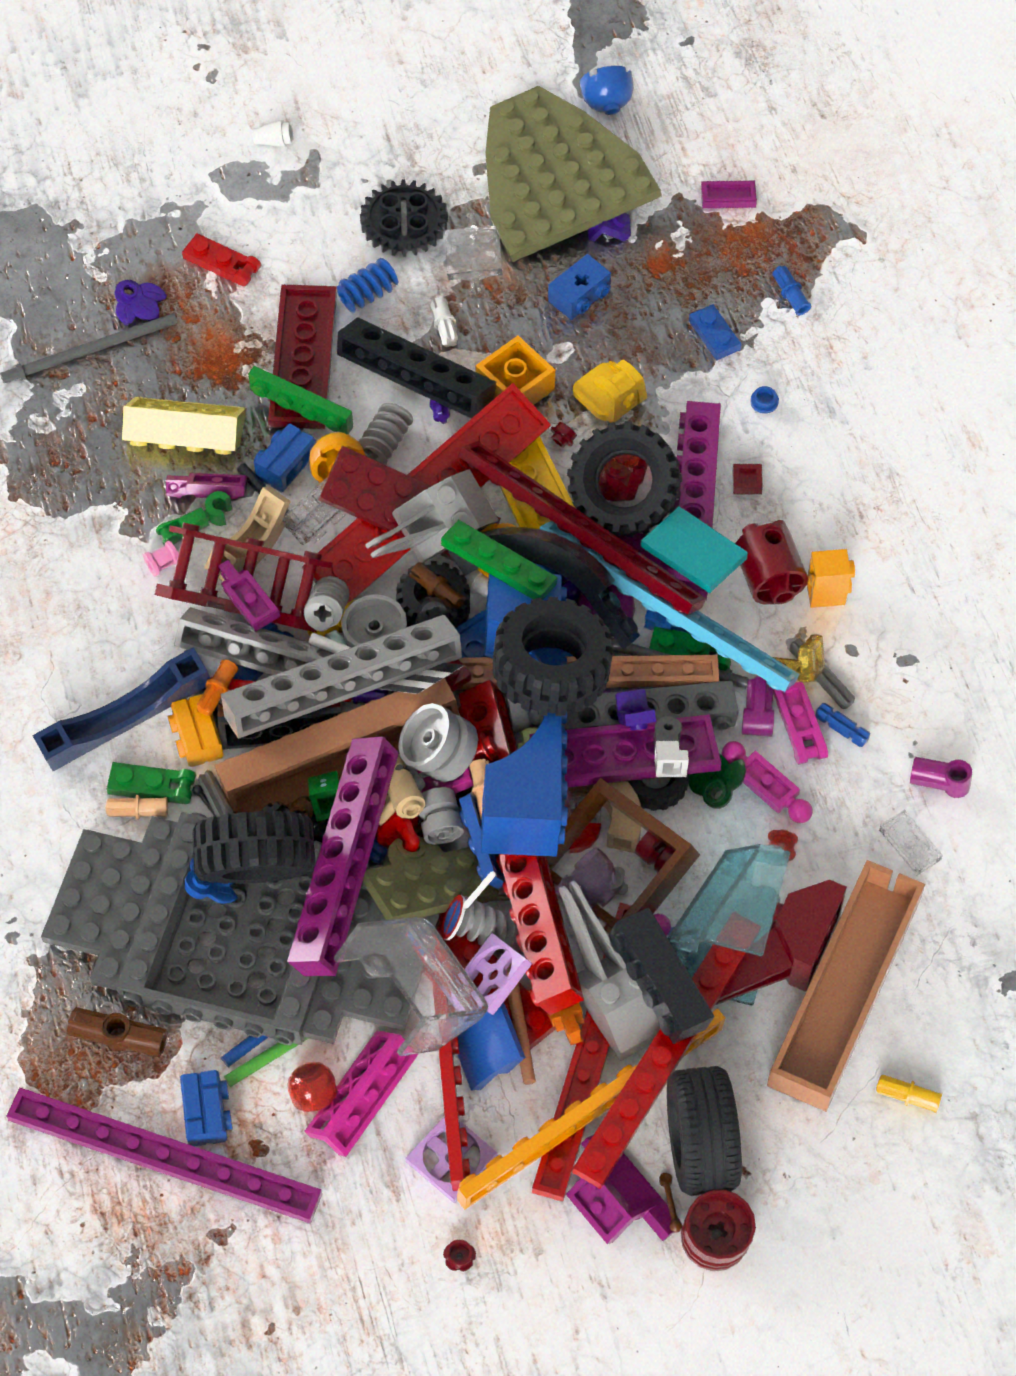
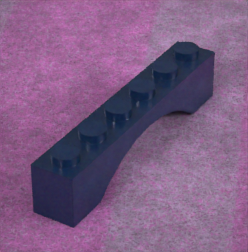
[32,647,211,771]

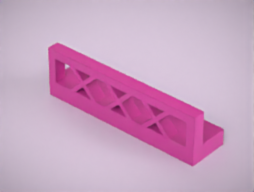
[304,1030,418,1157]

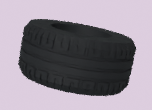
[666,1066,742,1196]

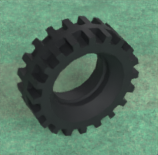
[567,421,683,538]

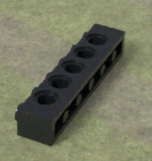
[337,317,496,419]

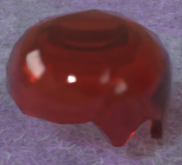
[287,1062,338,1112]

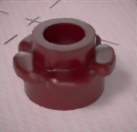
[551,422,577,448]
[443,1240,476,1272]

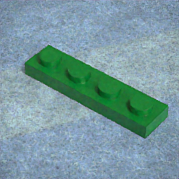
[248,366,353,434]
[441,519,558,600]

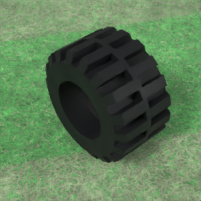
[396,561,470,628]

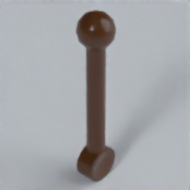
[659,1173,682,1233]

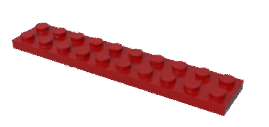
[302,383,551,603]

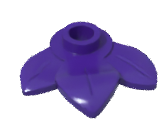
[114,280,167,326]

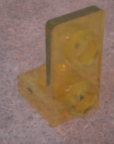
[773,635,825,682]

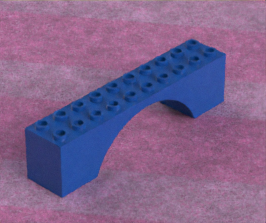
[481,574,568,857]

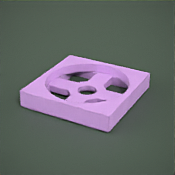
[453,933,532,1015]
[405,1116,498,1203]

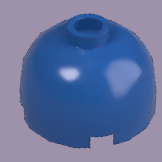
[580,66,634,115]

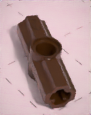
[67,1007,168,1058]

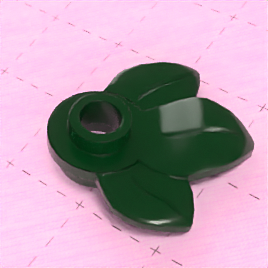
[689,754,746,809]

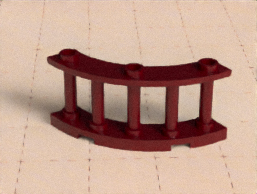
[154,522,333,633]

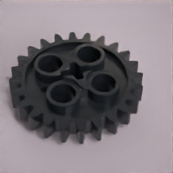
[360,179,448,257]

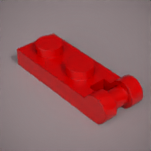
[182,233,262,287]

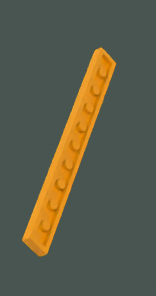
[457,1008,726,1210]

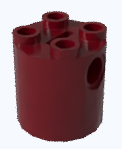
[735,520,808,605]

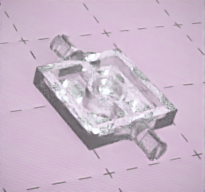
[445,213,503,294]

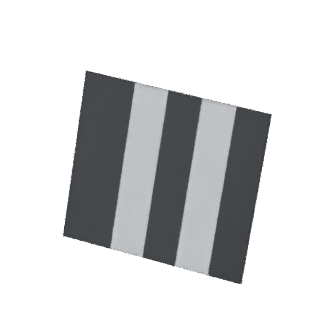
[377,663,464,694]

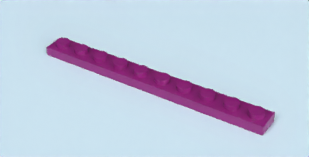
[6,1087,322,1224]

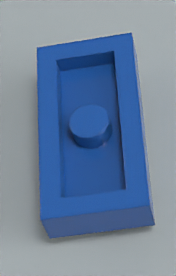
[689,304,741,361]

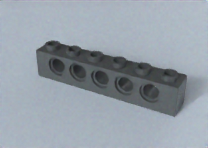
[562,680,739,730]

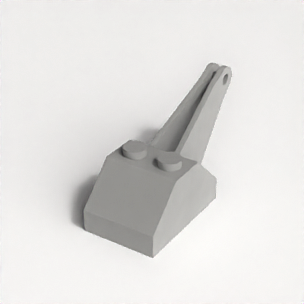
[365,469,498,562]
[559,880,660,1061]

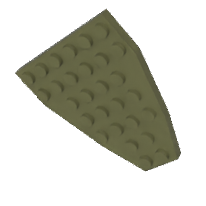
[485,86,662,262]

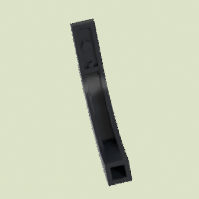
[448,527,640,649]

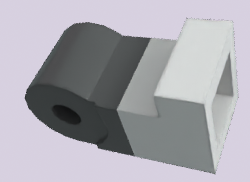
[653,716,689,777]

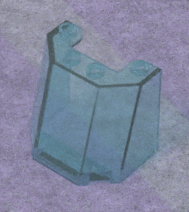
[668,844,790,1006]

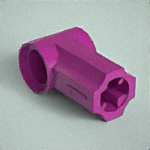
[742,676,774,737]
[910,757,972,798]

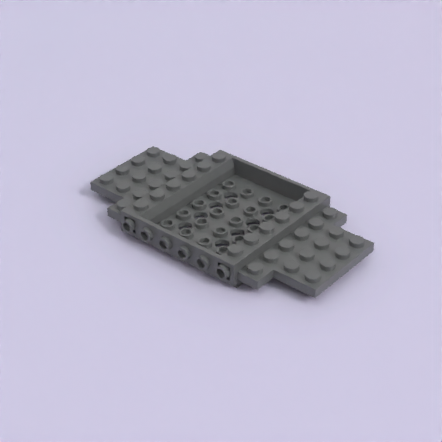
[41,812,440,1045]

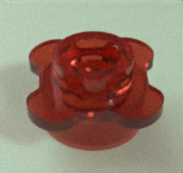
[765,829,798,861]

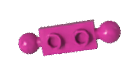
[722,741,813,823]

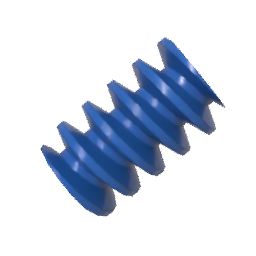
[337,258,399,313]

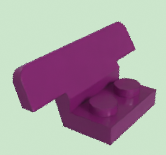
[566,1135,680,1244]

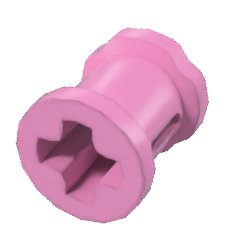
[143,541,179,576]

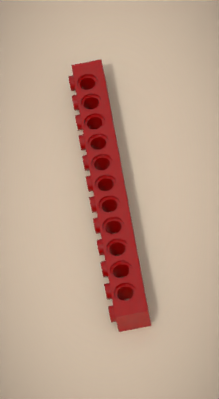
[458,680,584,1015]

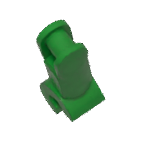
[156,491,233,546]

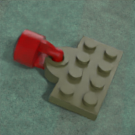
[363,801,499,925]

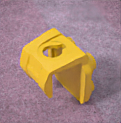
[573,360,647,423]

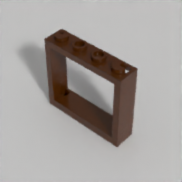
[546,778,700,934]

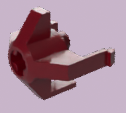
[599,458,648,502]

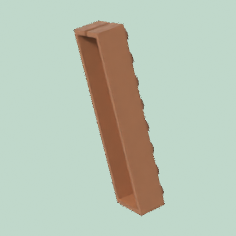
[214,678,459,814]
[767,860,925,1112]

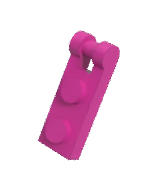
[773,681,828,764]

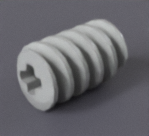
[359,403,413,465]
[304,576,350,631]
[456,896,517,954]

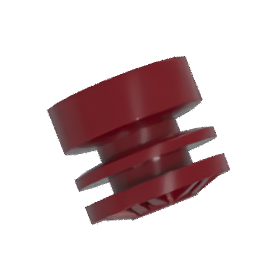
[680,1190,756,1271]

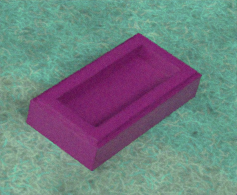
[701,180,757,208]

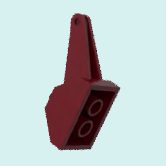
[715,879,847,1005]

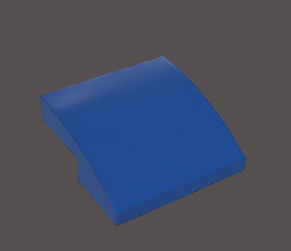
[451,1002,526,1091]

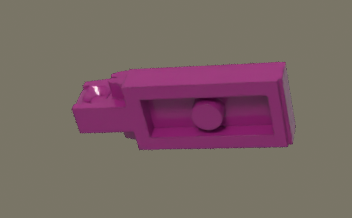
[166,473,247,499]
[218,560,280,632]

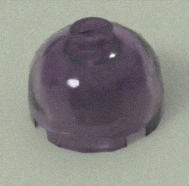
[555,848,617,910]

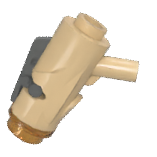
[379,753,426,826]

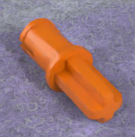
[197,659,239,716]

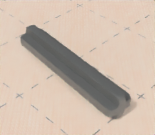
[789,638,855,709]
[198,770,235,817]

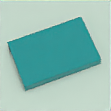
[641,506,748,594]

